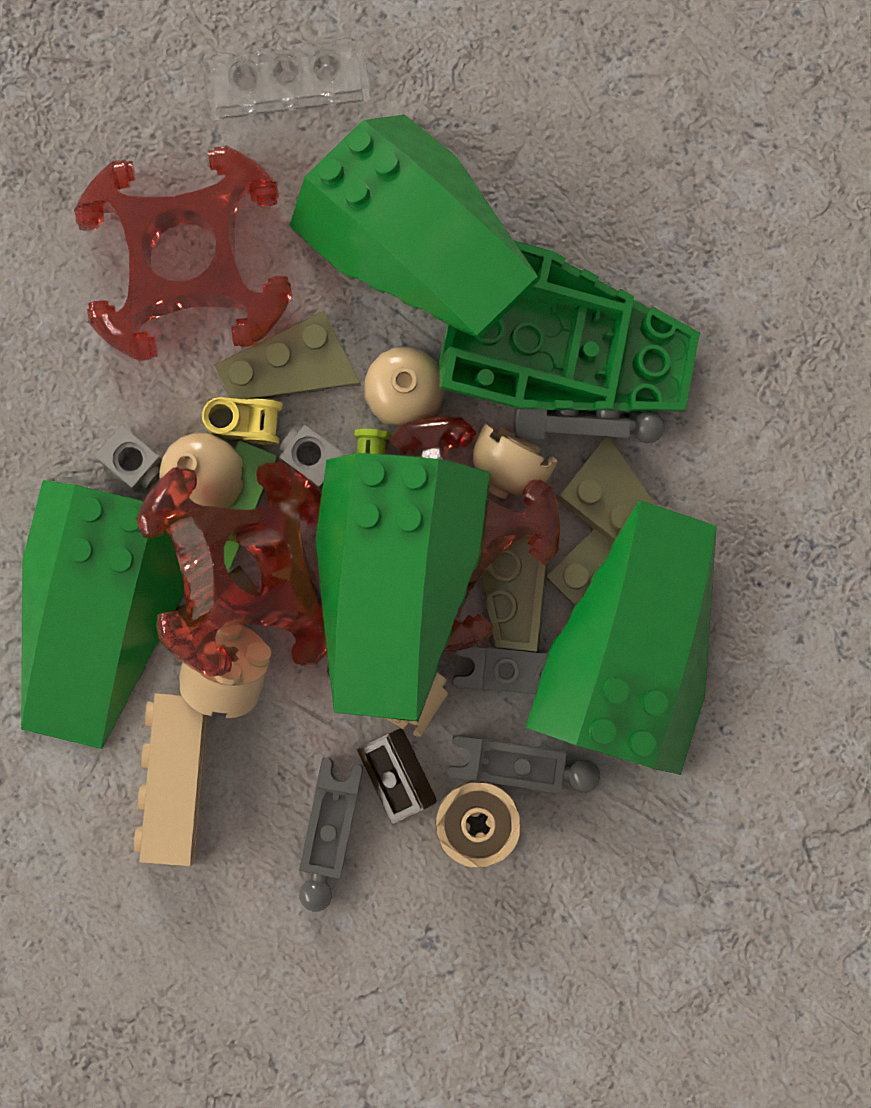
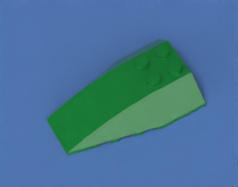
[289,114,539,339]
[439,240,700,412]
[315,453,491,722]
[21,480,202,749]
[525,500,717,775]

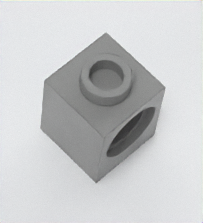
[94,424,162,492]
[279,424,344,491]

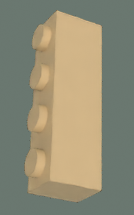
[134,693,208,866]

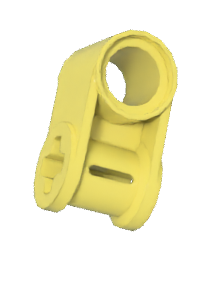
[202,397,283,445]

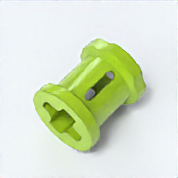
[354,429,391,455]

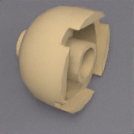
[364,346,445,429]
[473,422,559,499]
[159,432,244,516]

